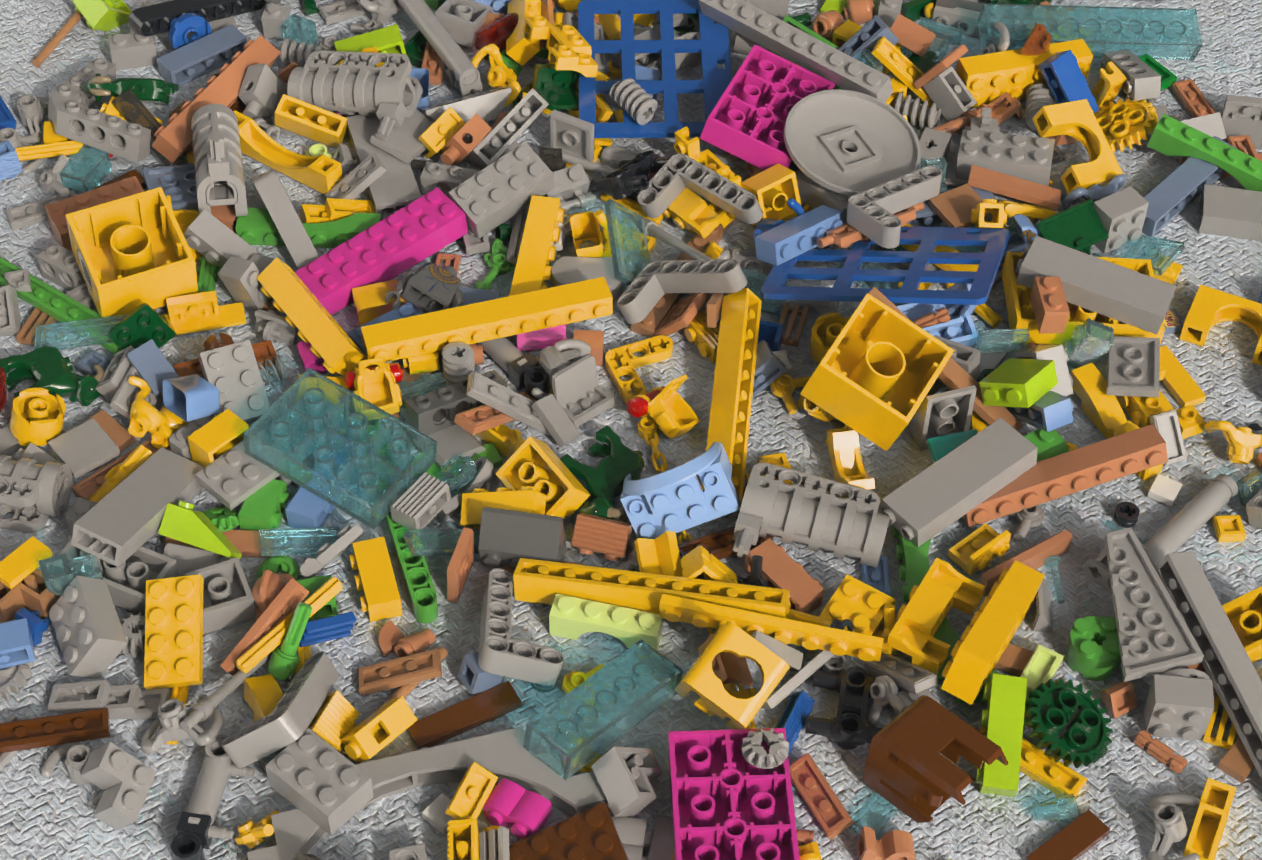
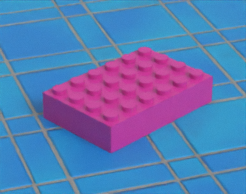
[700,45,835,170]
[668,728,800,860]

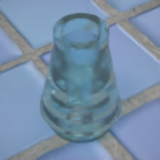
[1033,792,1079,821]

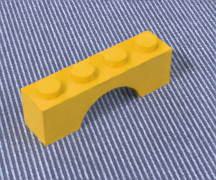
[506,0,541,66]

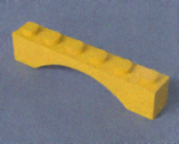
[233,110,343,195]

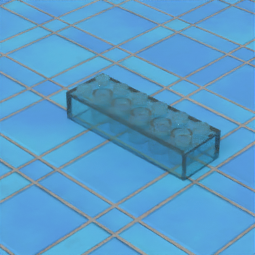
[523,639,683,780]

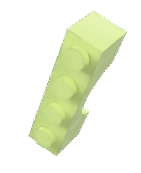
[549,594,663,657]

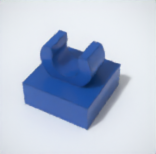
[15,608,50,647]

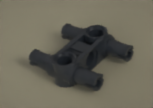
[589,150,673,200]
[805,666,882,750]

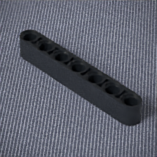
[129,0,267,36]

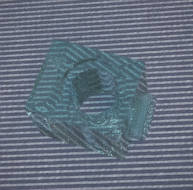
[281,14,317,47]

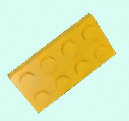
[144,574,204,690]

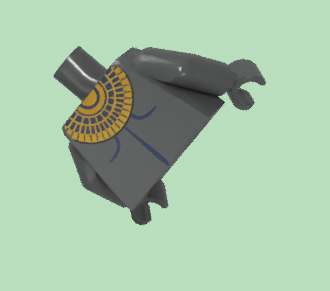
[385,263,464,313]

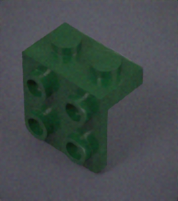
[531,64,579,111]
[108,303,177,350]

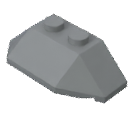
[420,86,512,125]

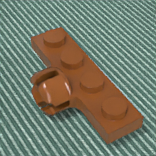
[174,333,277,379]

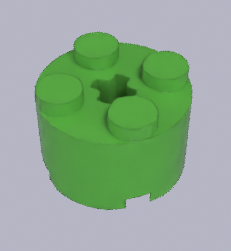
[1065,616,1121,681]

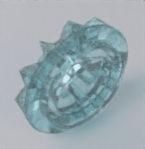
[437,455,477,491]

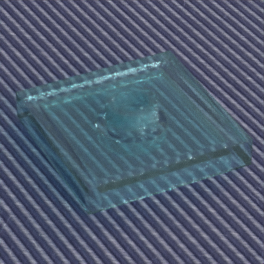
[1121,235,1185,275]

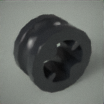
[1114,501,1140,528]

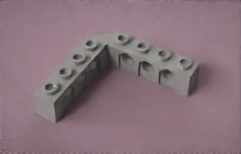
[48,58,151,163]

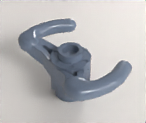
[1062,174,1127,210]

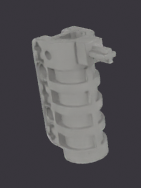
[287,50,423,141]
[191,104,248,217]
[0,454,72,533]
[732,462,890,568]

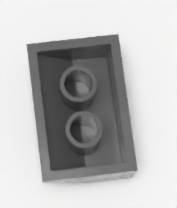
[478,507,567,570]

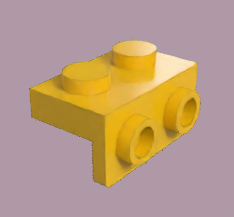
[947,523,1011,576]

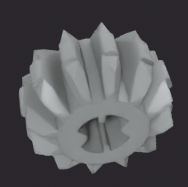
[120,610,145,659]

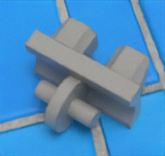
[254,309,299,346]

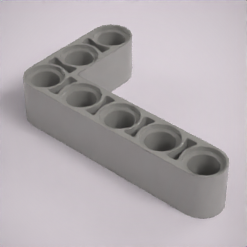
[637,153,763,224]
[847,166,942,248]
[253,169,319,270]
[617,259,748,325]
[478,568,564,686]
[221,651,340,769]

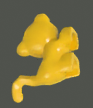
[128,375,190,449]

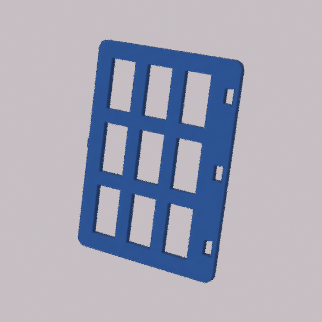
[578,0,732,138]
[761,227,1009,305]

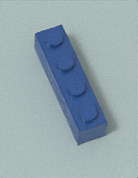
[775,690,815,755]

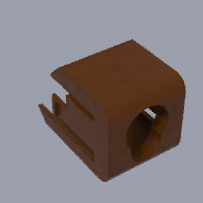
[863,695,1009,823]

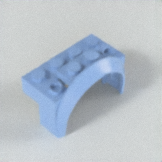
[896,283,979,346]
[620,442,741,539]

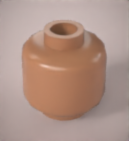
[844,0,876,24]
[813,10,844,40]

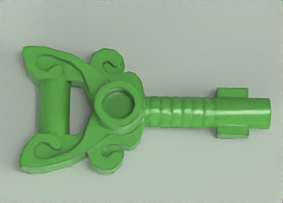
[474,238,516,290]

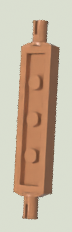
[817,202,925,248]

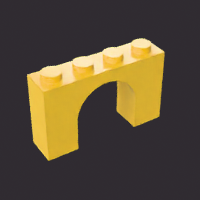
[1032,99,1123,194]
[1180,284,1262,366]

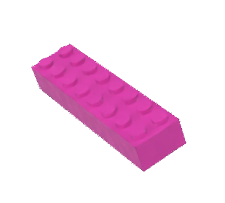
[295,187,468,316]

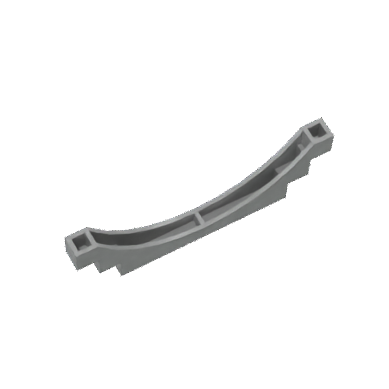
[247,726,606,860]

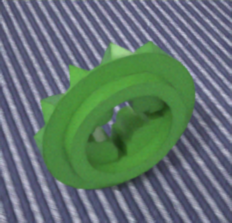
[202,507,240,532]
[256,556,300,581]

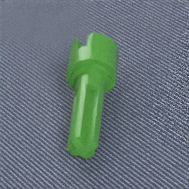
[266,602,312,680]

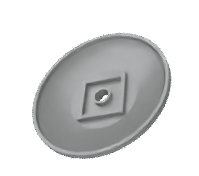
[784,89,921,196]

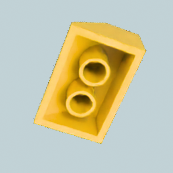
[495,436,590,518]

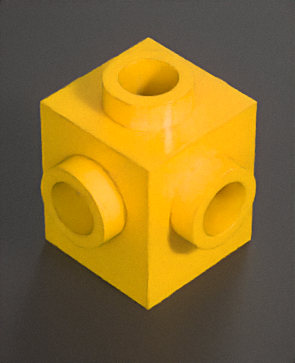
[971,199,1007,228]

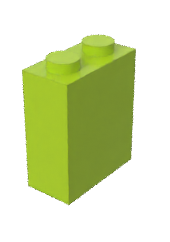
[979,358,1058,408]

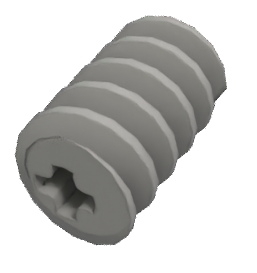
[280,38,330,67]
[609,78,658,125]
[1025,83,1054,131]
[893,92,941,129]
[442,341,475,386]

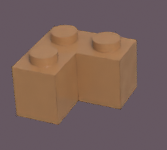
[0,569,63,623]

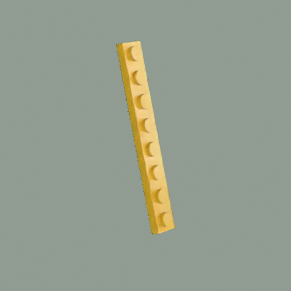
[660,594,884,662]

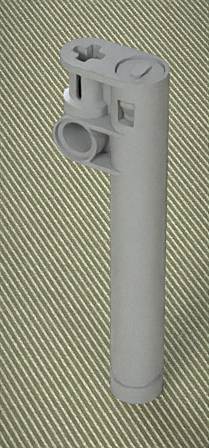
[397,0,483,97]
[1084,474,1238,594]

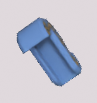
[998,214,1039,271]

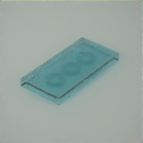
[604,199,650,286]

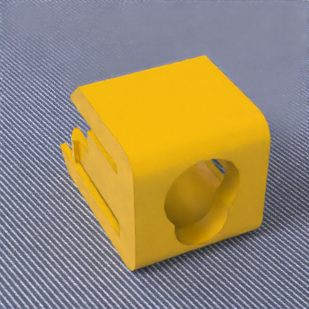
[674,621,790,730]

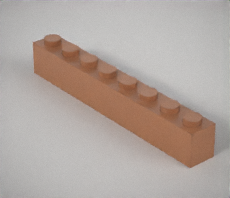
[152,35,281,164]
[962,424,1168,528]

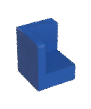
[758,321,783,352]

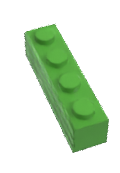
[197,255,219,293]

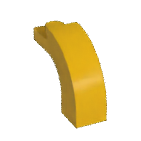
[827,427,875,498]

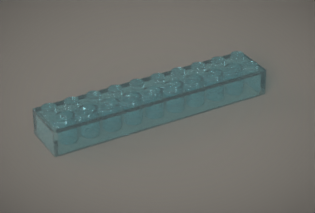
[978,4,1203,60]

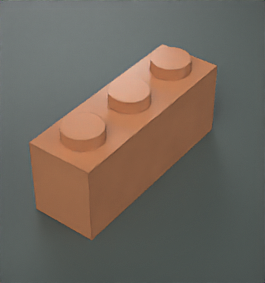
[744,538,824,614]

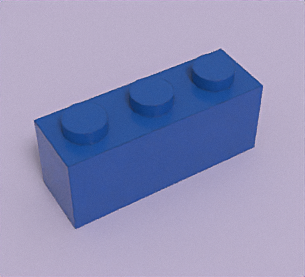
[1038,50,1099,113]

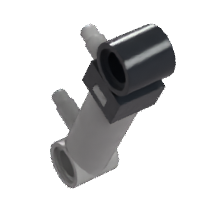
[476,337,550,401]
[171,734,255,860]

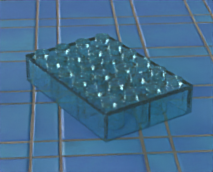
[244,368,437,530]

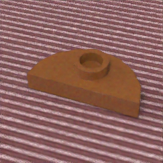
[1021,23,1052,56]

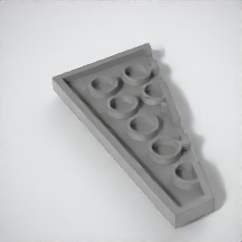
[1105,527,1204,682]

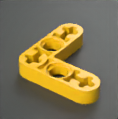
[605,335,673,405]

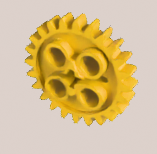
[1094,97,1159,153]

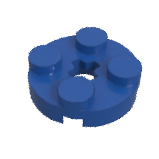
[168,13,212,50]

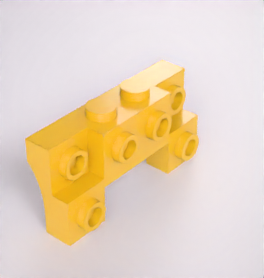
[523,15,598,77]
[674,126,741,187]
[663,188,735,239]
[1106,362,1206,439]
[887,558,986,674]

